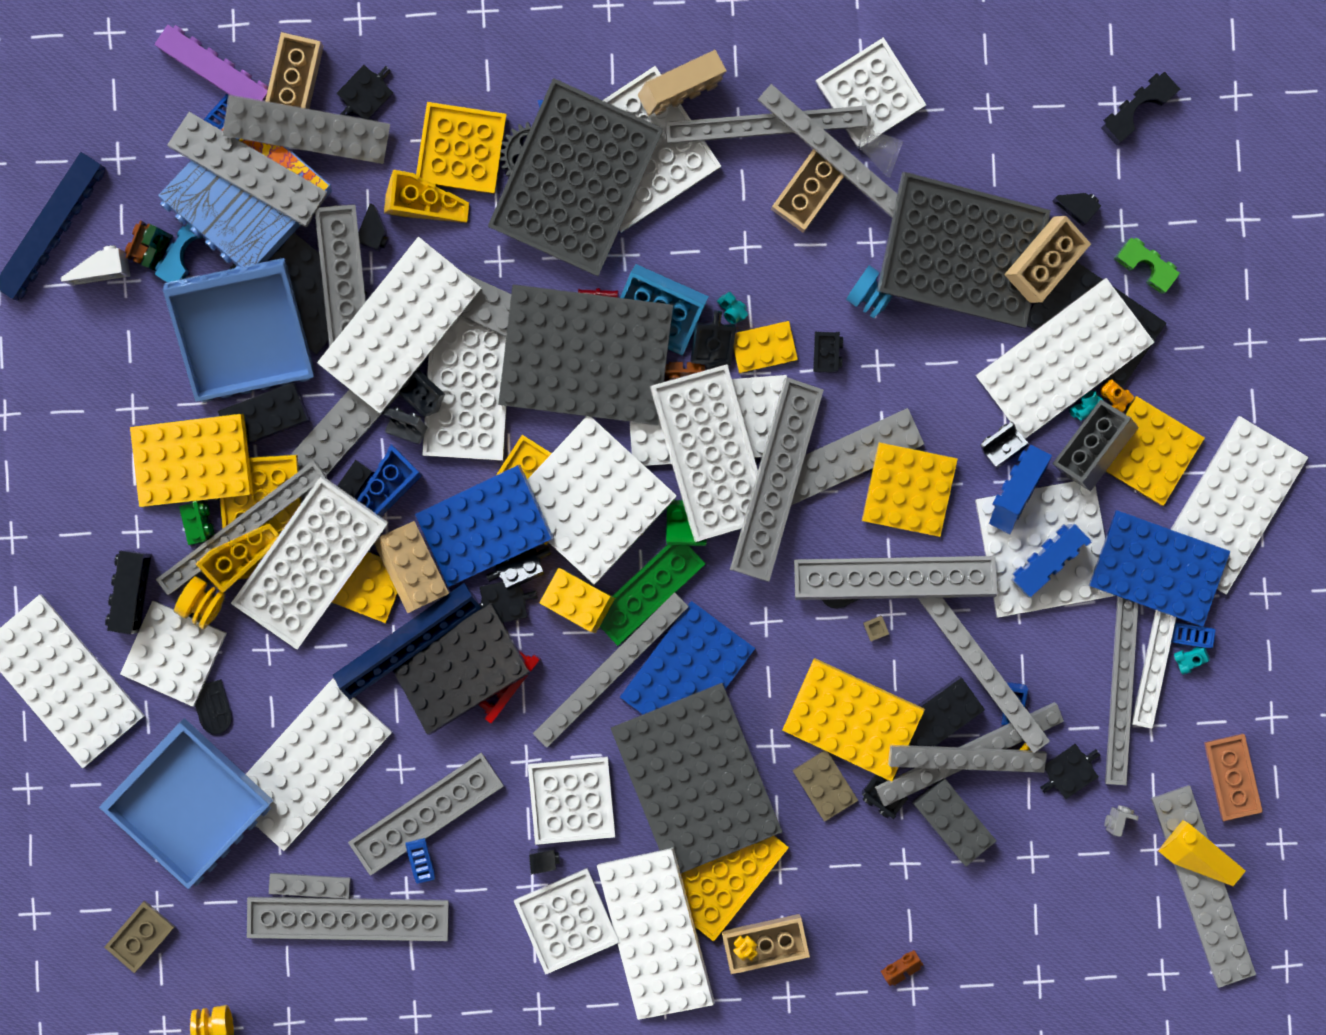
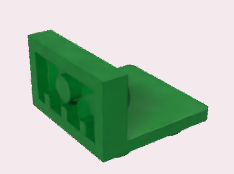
[179,500,215,545]
[666,500,707,546]

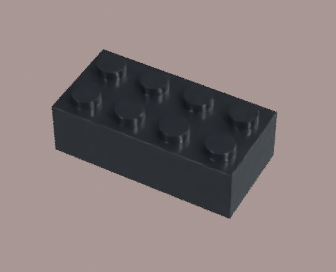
[218,382,311,445]
[105,550,152,634]
[909,676,985,747]

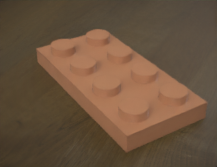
[1204,733,1263,821]

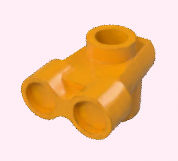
[1100,380,1134,412]

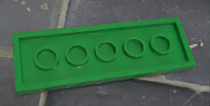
[600,545,705,646]

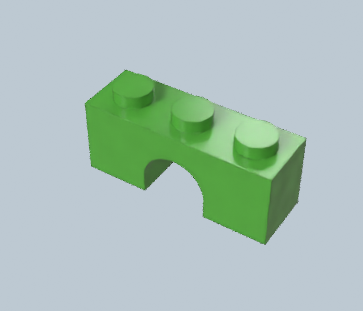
[1114,237,1180,294]

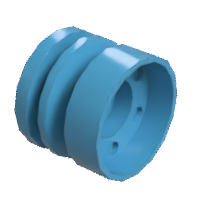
[846,265,893,319]

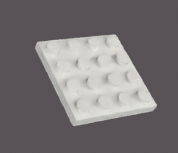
[815,37,926,149]
[120,601,227,707]
[528,756,615,845]
[514,868,619,974]

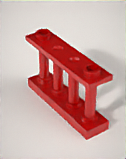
[479,651,541,723]

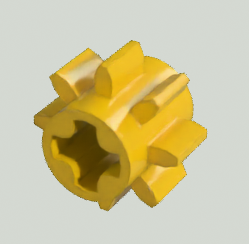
[733,936,758,961]

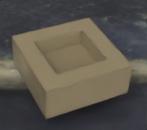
[863,615,889,642]

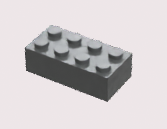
[1052,400,1139,492]
[912,778,996,866]

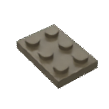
[792,750,858,822]
[104,901,175,973]

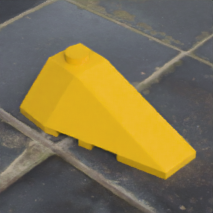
[384,170,469,223]
[196,523,280,593]
[1158,820,1246,886]

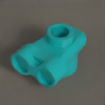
[717,291,748,325]
[1069,391,1103,421]
[1174,647,1210,675]

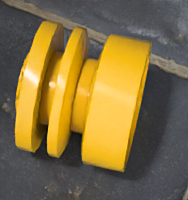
[174,576,226,629]
[190,1005,234,1035]

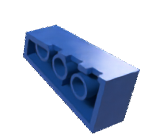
[357,444,423,517]
[989,445,1052,534]
[1011,524,1092,597]

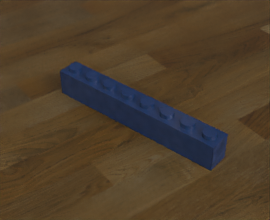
[0,152,105,301]
[333,583,481,700]

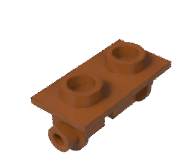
[125,220,150,264]
[665,362,705,381]
[881,950,923,986]

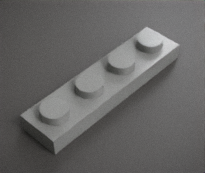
[269,873,351,899]

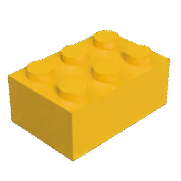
[540,568,615,633]

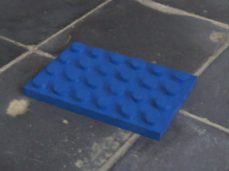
[415,465,554,587]
[1088,510,1230,627]
[620,601,755,714]

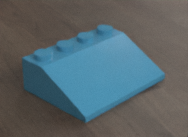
[620,264,709,356]

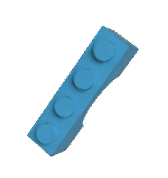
[155,224,203,283]

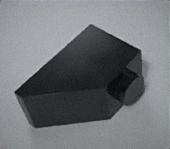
[1052,193,1101,227]
[358,203,388,252]
[529,847,560,875]

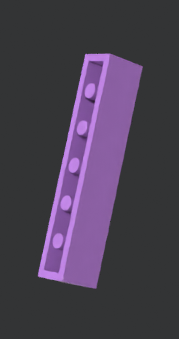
[154,24,268,101]

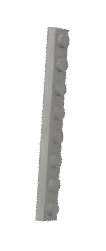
[888,745,1047,773]

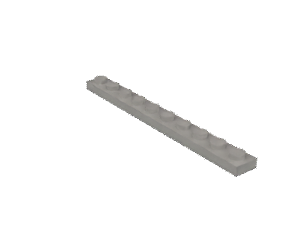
[758,84,897,217]
[666,106,868,144]
[156,460,327,595]
[533,592,689,748]
[1105,596,1138,785]
[918,598,1050,753]
[875,702,1064,807]

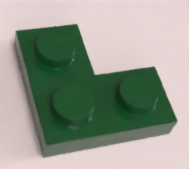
[141,224,173,271]

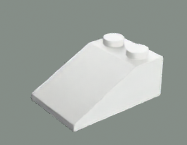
[61,246,130,286]

